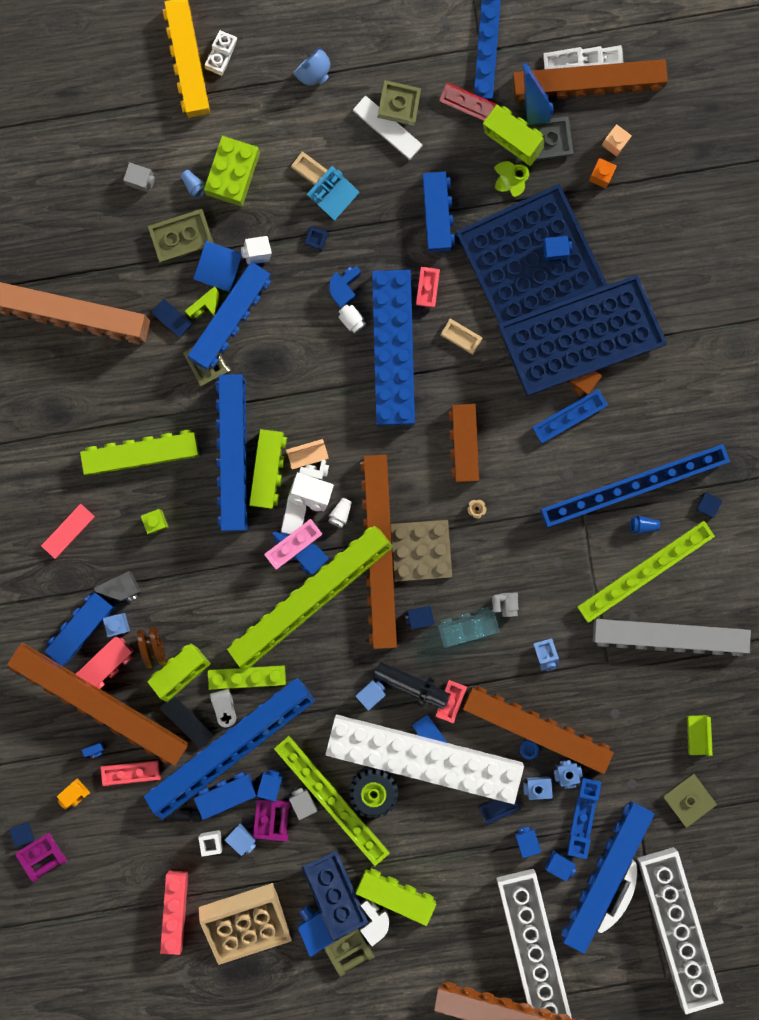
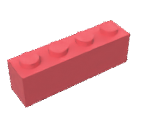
[76,635,135,689]
[160,870,188,955]

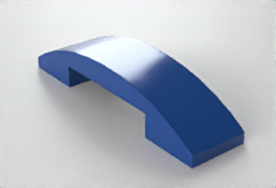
[567,778,602,859]

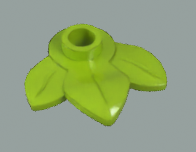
[494,161,529,197]

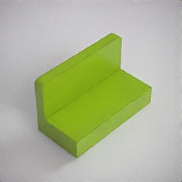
[687,715,713,756]

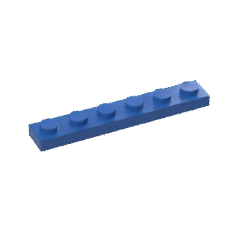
[474,0,501,101]

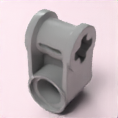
[210,689,236,727]

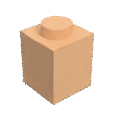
[602,124,632,157]

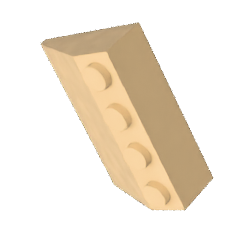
[199,883,292,965]

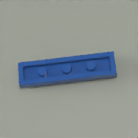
[532,389,608,444]

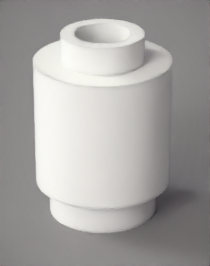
[338,305,366,334]

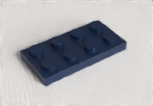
[301,851,368,940]

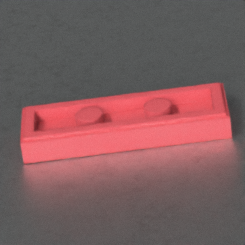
[41,504,95,559]
[101,760,161,786]

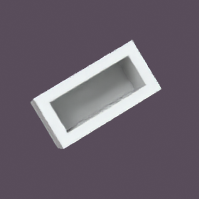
[288,472,334,511]

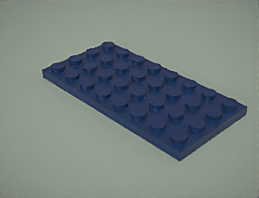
[497,274,667,397]

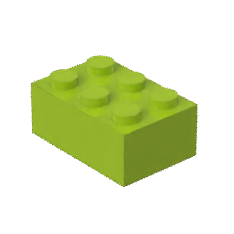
[483,105,544,166]
[204,136,260,207]

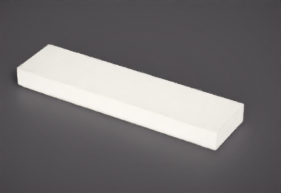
[353,95,423,160]

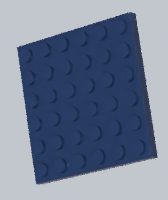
[456,184,608,324]

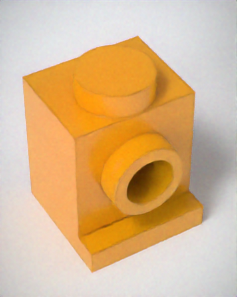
[57,779,90,809]

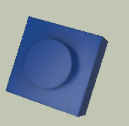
[82,741,106,758]

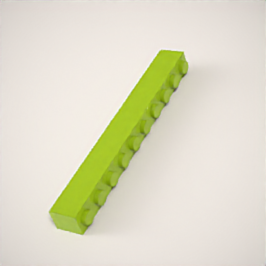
[227,526,393,670]

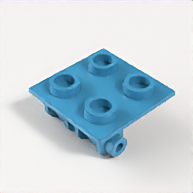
[307,166,359,221]

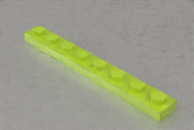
[577,521,715,623]
[274,736,390,866]

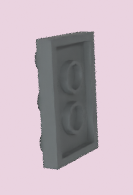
[516,117,574,163]

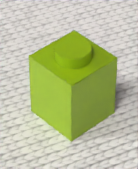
[141,509,169,534]

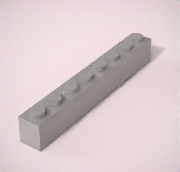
[592,619,751,656]

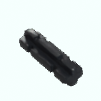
[164,810,201,822]

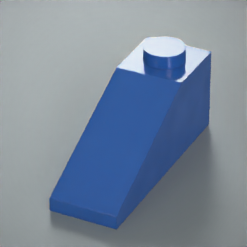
[523,63,553,125]

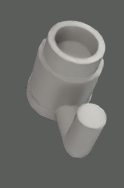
[492,592,519,617]

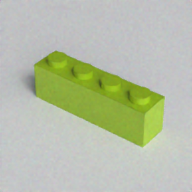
[250,429,287,509]
[356,868,436,926]

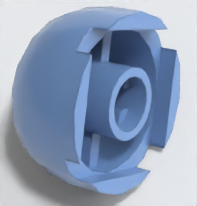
[293,47,331,86]

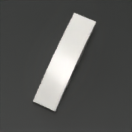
[543,45,624,69]

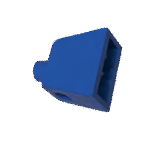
[298,905,339,957]

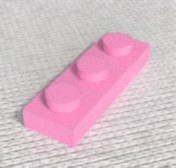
[264,519,323,570]

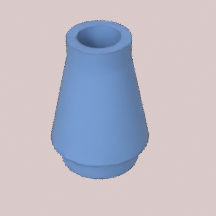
[180,170,206,199]

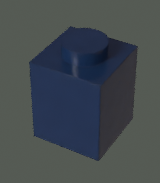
[405,605,434,629]

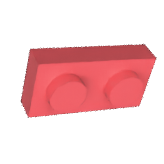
[416,267,440,308]
[436,680,467,723]

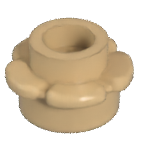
[467,500,486,518]

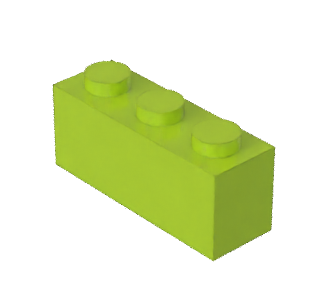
[147,643,210,702]

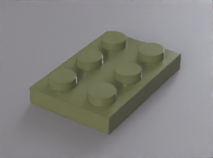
[148,209,213,264]

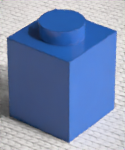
[543,236,573,261]
[257,770,283,801]
[514,826,541,858]
[544,850,576,882]

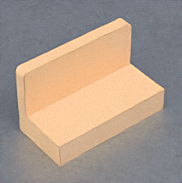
[286,439,329,470]

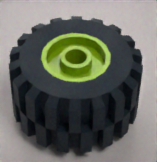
[350,766,398,818]

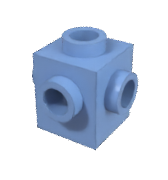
[553,759,583,789]

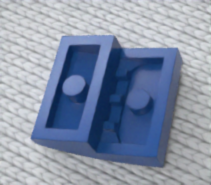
[193,240,242,292]

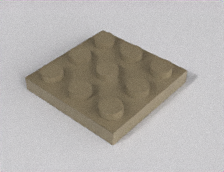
[391,520,452,581]

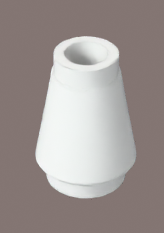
[329,498,352,528]

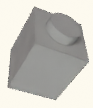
[123,162,155,192]
[289,787,317,820]

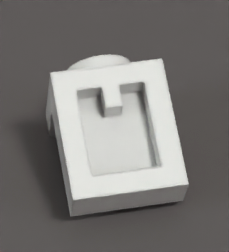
[300,460,329,480]

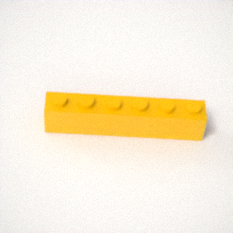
[162,0,211,118]

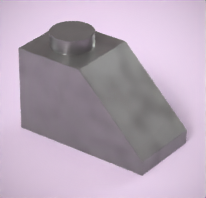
[94,571,141,602]

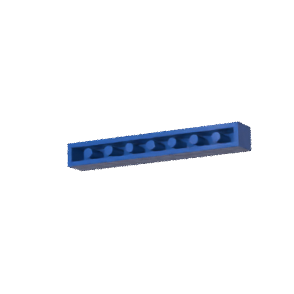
[561,801,655,954]

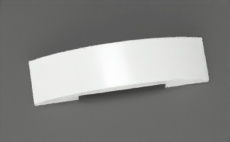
[597,859,637,933]

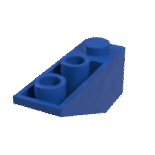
[272,532,330,575]

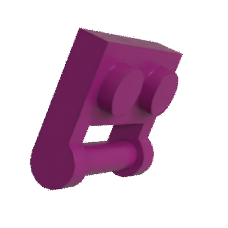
[253,798,292,841]
[15,832,67,883]

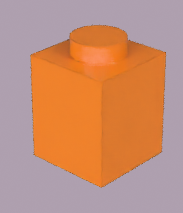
[589,158,616,189]

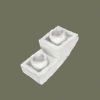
[205,30,237,76]
[281,495,306,535]

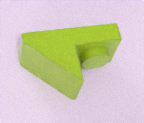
[185,286,219,319]

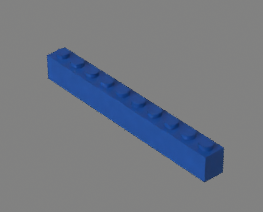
[539,444,730,528]
[144,678,315,820]

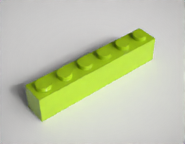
[80,430,200,476]

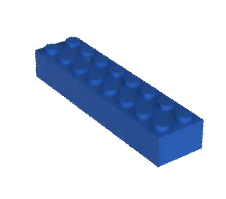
[372,270,415,426]
[215,374,248,531]

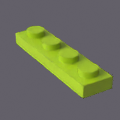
[208,665,286,690]

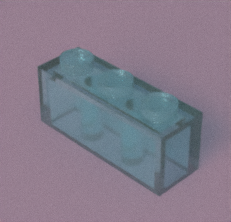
[437,607,500,648]

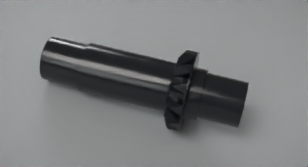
[374,662,451,710]

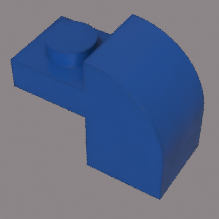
[329,266,362,310]

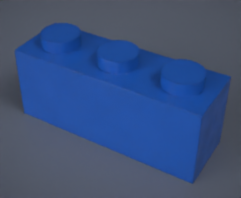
[194,772,257,820]

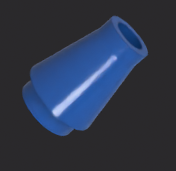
[630,515,660,534]

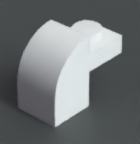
[360,898,389,946]

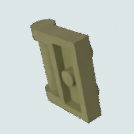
[183,348,231,387]
[324,928,375,977]

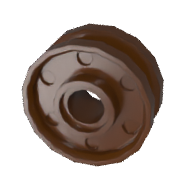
[137,626,166,669]

